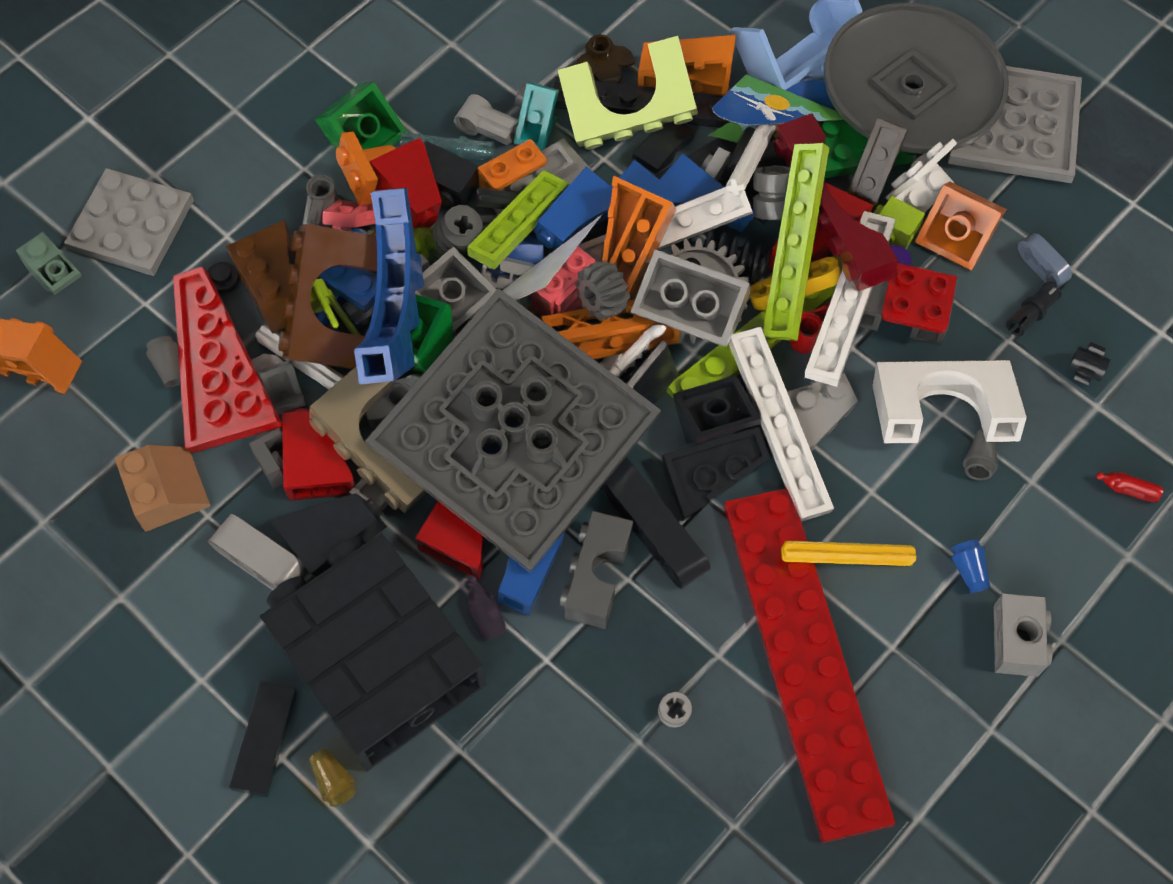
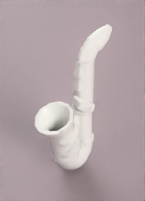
[599,325,666,378]

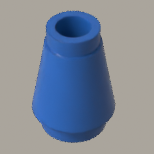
[951,539,991,594]

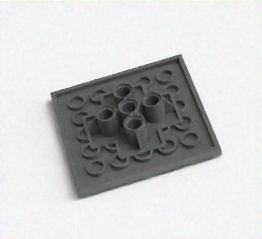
[365,288,661,573]

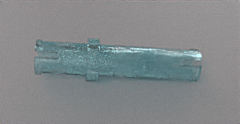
[400,132,495,161]

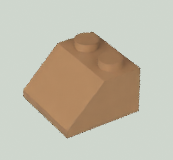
[114,445,211,532]

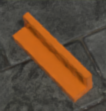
[541,299,680,359]

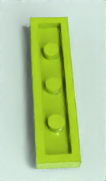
[467,170,569,270]

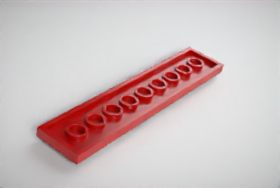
[723,488,896,843]

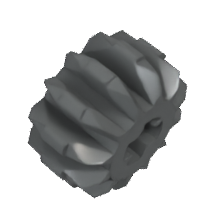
[575,260,630,320]

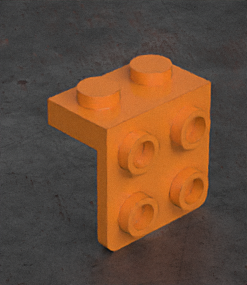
[336,131,396,206]

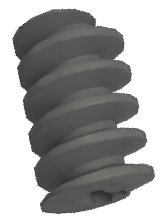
[428,205,482,259]

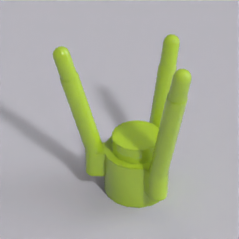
[310,279,360,335]

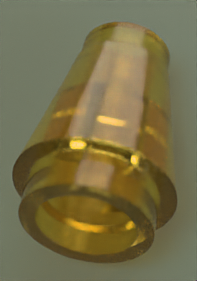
[309,749,357,807]

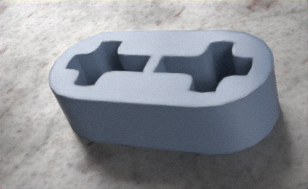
[1018,233,1072,288]

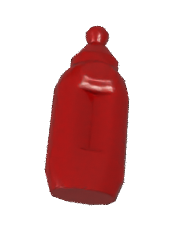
[1096,472,1164,503]

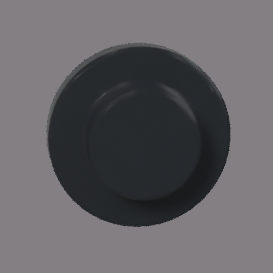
[208,262,239,293]

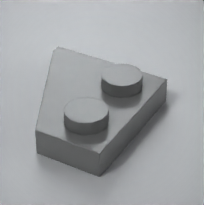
[787,373,858,452]

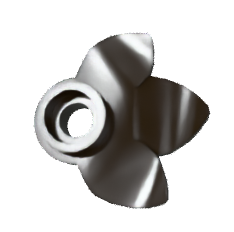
[576,34,635,84]

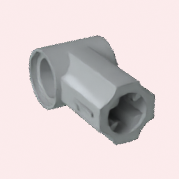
[454,94,518,145]

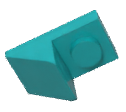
[514,82,559,151]

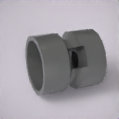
[753,166,790,220]

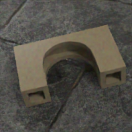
[309,367,427,514]

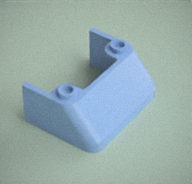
[730,0,863,90]

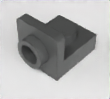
[249,428,283,489]

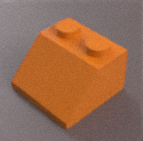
[915,181,1007,271]

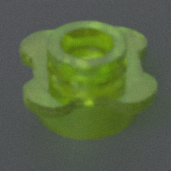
[413,227,434,258]

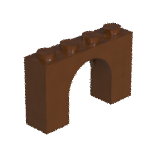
[278,224,377,369]

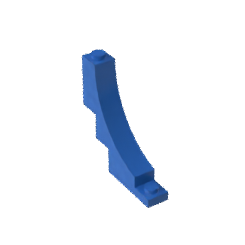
[534,153,754,250]

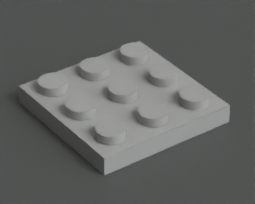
[64,168,194,276]

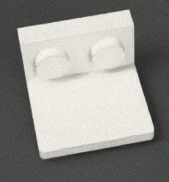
[886,139,957,213]

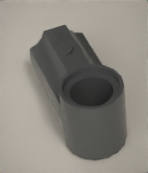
[302,174,339,228]

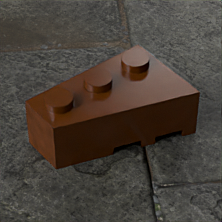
[226,219,295,334]

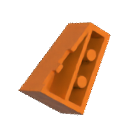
[0,318,82,394]

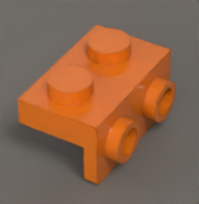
[478,139,547,190]

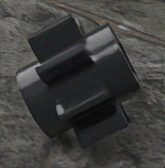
[1068,342,1111,385]

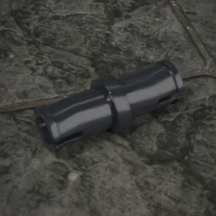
[1006,282,1062,337]

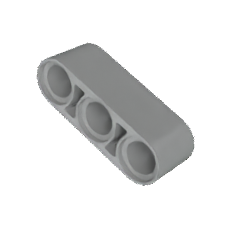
[208,514,308,590]

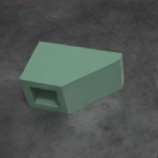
[16,232,82,295]

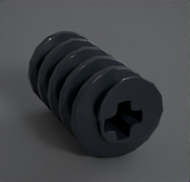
[703,229,772,284]

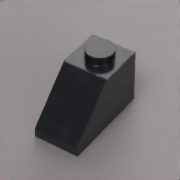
[424,141,479,207]

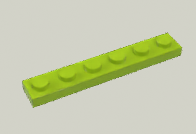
[763,143,829,341]

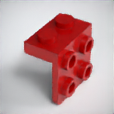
[881,263,957,333]

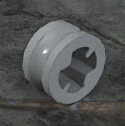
[658,692,692,728]

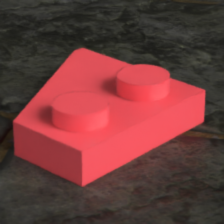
[323,200,376,231]

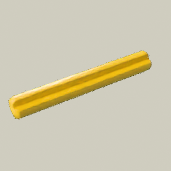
[781,541,917,566]

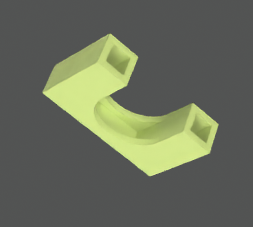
[558,36,698,150]

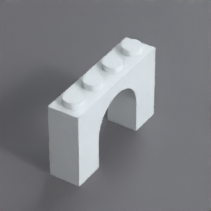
[872,360,1027,443]

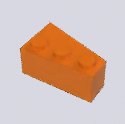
[638,35,736,96]
[602,176,676,298]

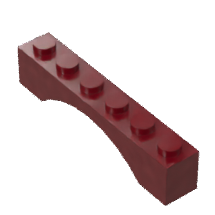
[773,113,898,291]

